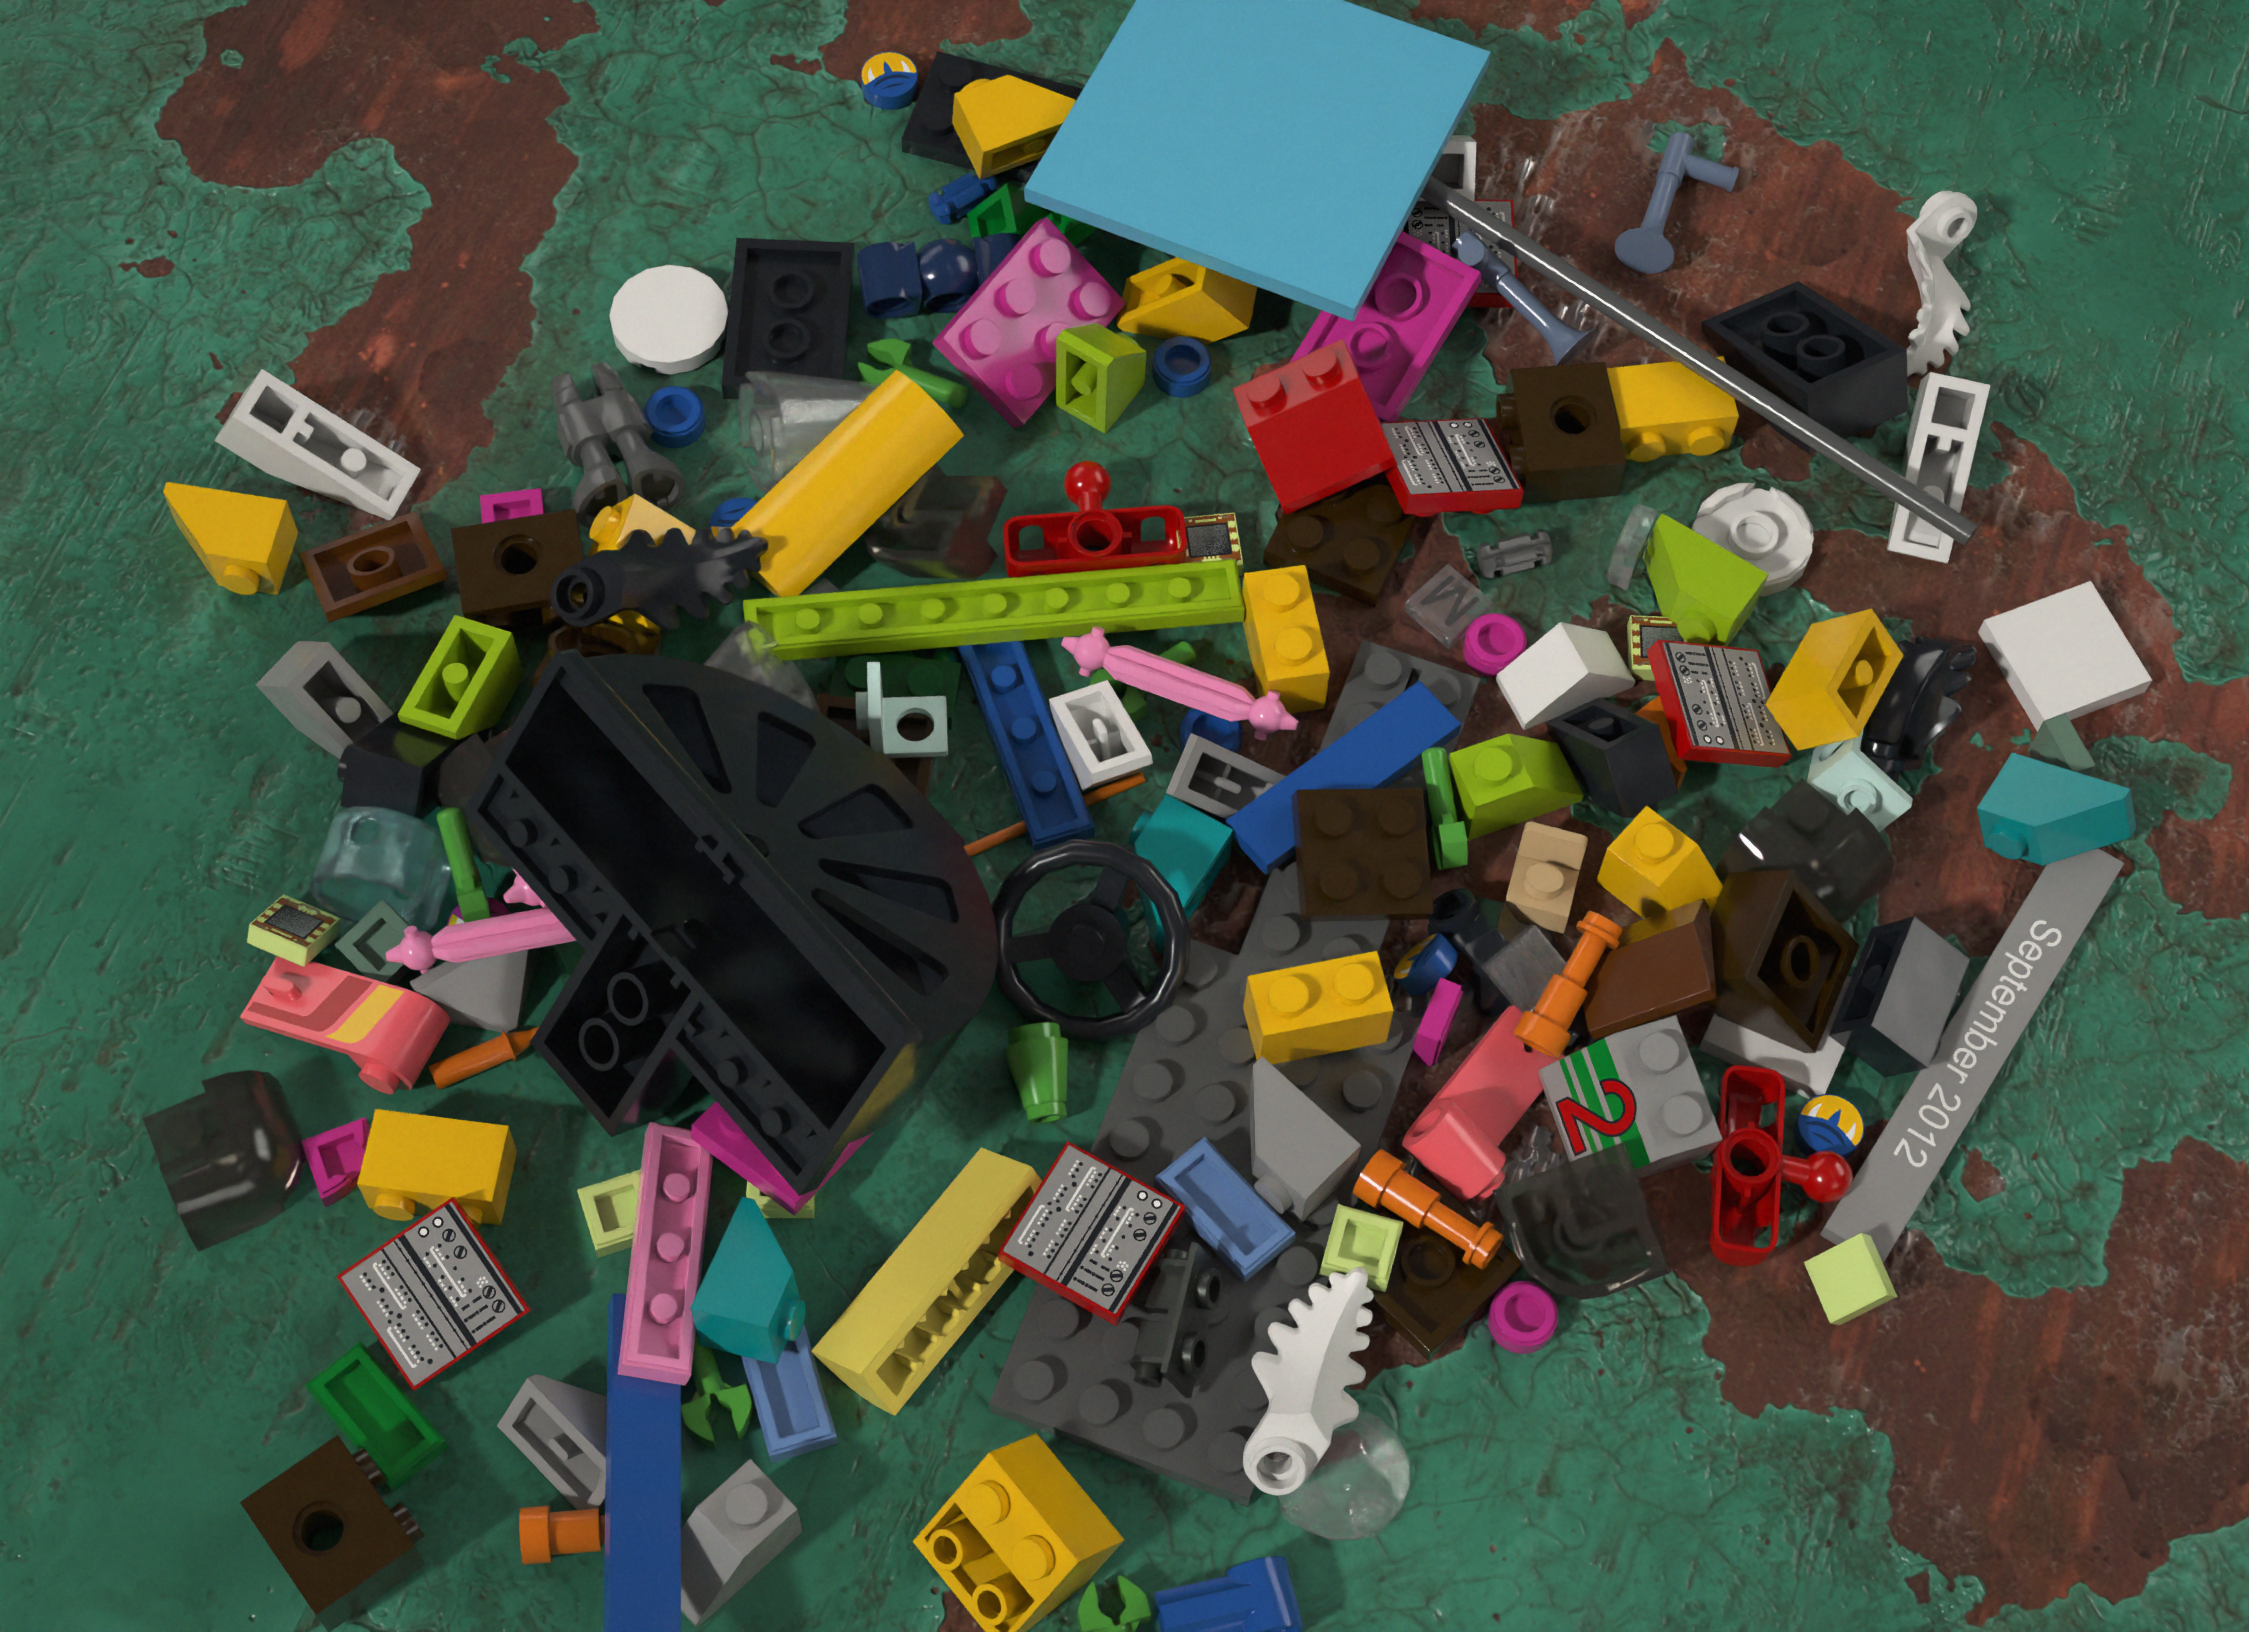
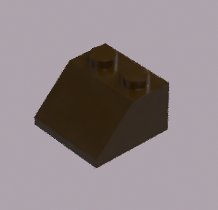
[1705,870,1859,1053]

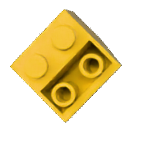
[913,1433,1125,1632]

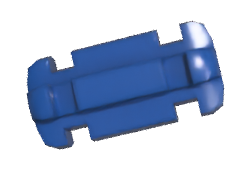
[928,172,998,225]

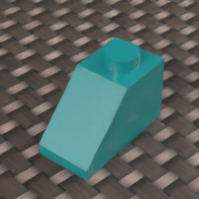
[1977,753,2136,866]
[1129,794,1233,955]
[690,1197,806,1365]

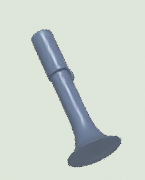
[1615,132,1740,274]
[1451,229,1597,366]

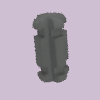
[1477,529,1553,578]

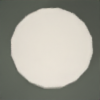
[609,265,729,375]
[1691,483,1814,597]

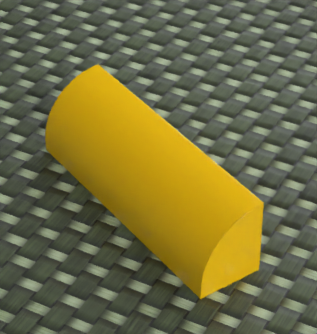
[730,369,964,597]

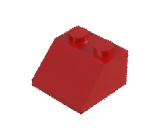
[1232,339,1398,515]

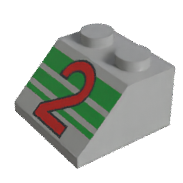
[1538,1015,1723,1196]

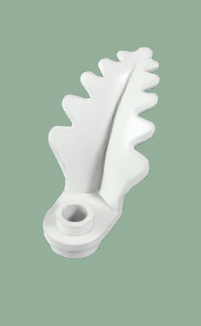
[1906,191,1977,377]
[1243,1267,1374,1495]

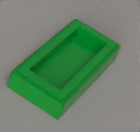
[305,1341,449,1492]

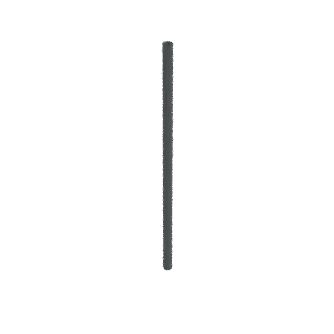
[1420,175,1979,546]

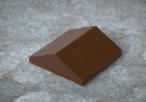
[299,511,448,623]
[1582,898,1717,1040]

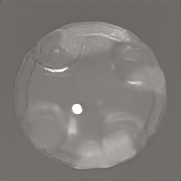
[1273,1409,1410,1541]

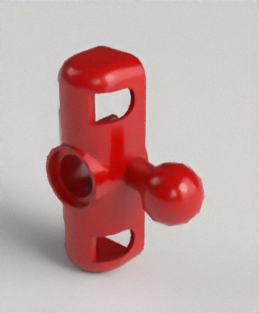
[1003,460,1187,578]
[1709,1065,1853,1267]

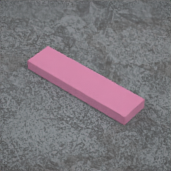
[617,1122,713,1386]

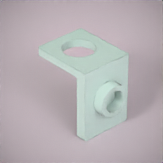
[856,662,948,758]
[1806,728,1913,841]

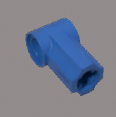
[1154,1556,1304,1632]

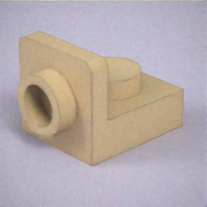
[1504,822,1588,934]

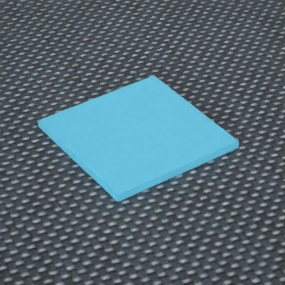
[1024,0,1491,322]

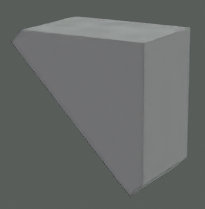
[1166,733,1286,820]

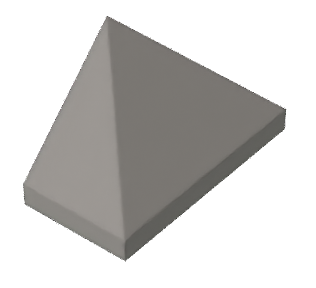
[410,948,540,1033]
[497,1374,607,1513]

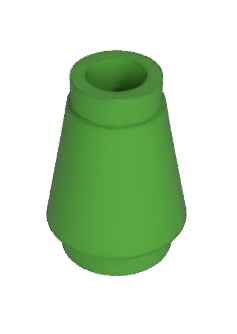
[1003,1022,1068,1124]

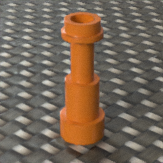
[1512,911,1623,1060]
[1353,1149,1504,1270]
[519,1505,605,1565]

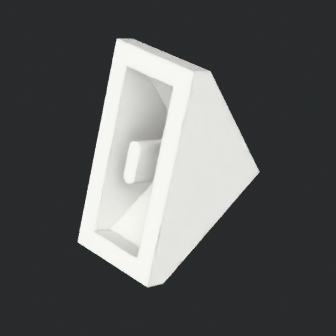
[1496,622,1635,730]
[1049,680,1153,792]

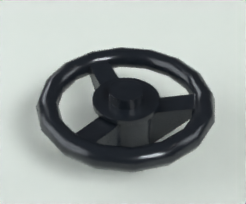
[991,839,1191,1043]

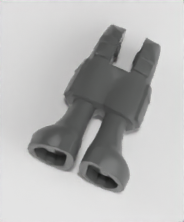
[551,362,686,529]

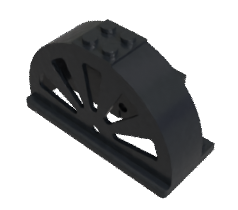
[464,648,998,1196]

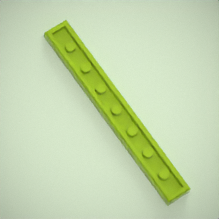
[743,559,1245,664]

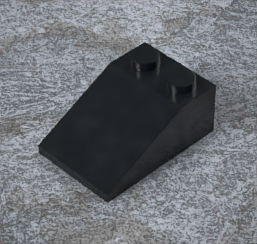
[1701,281,1908,454]

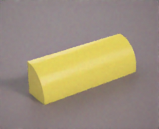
[811,1147,1042,1416]

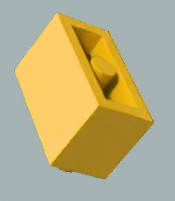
[1607,356,1739,462]
[1242,565,1330,714]
[1765,609,1904,751]
[1243,951,1394,1065]
[357,1109,517,1228]

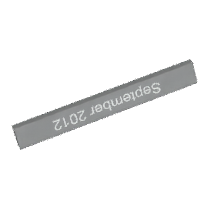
[1820,848,2124,1263]

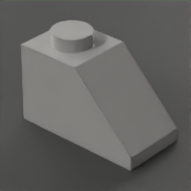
[256,641,394,759]
[1249,1056,1361,1224]
[681,1459,803,1628]

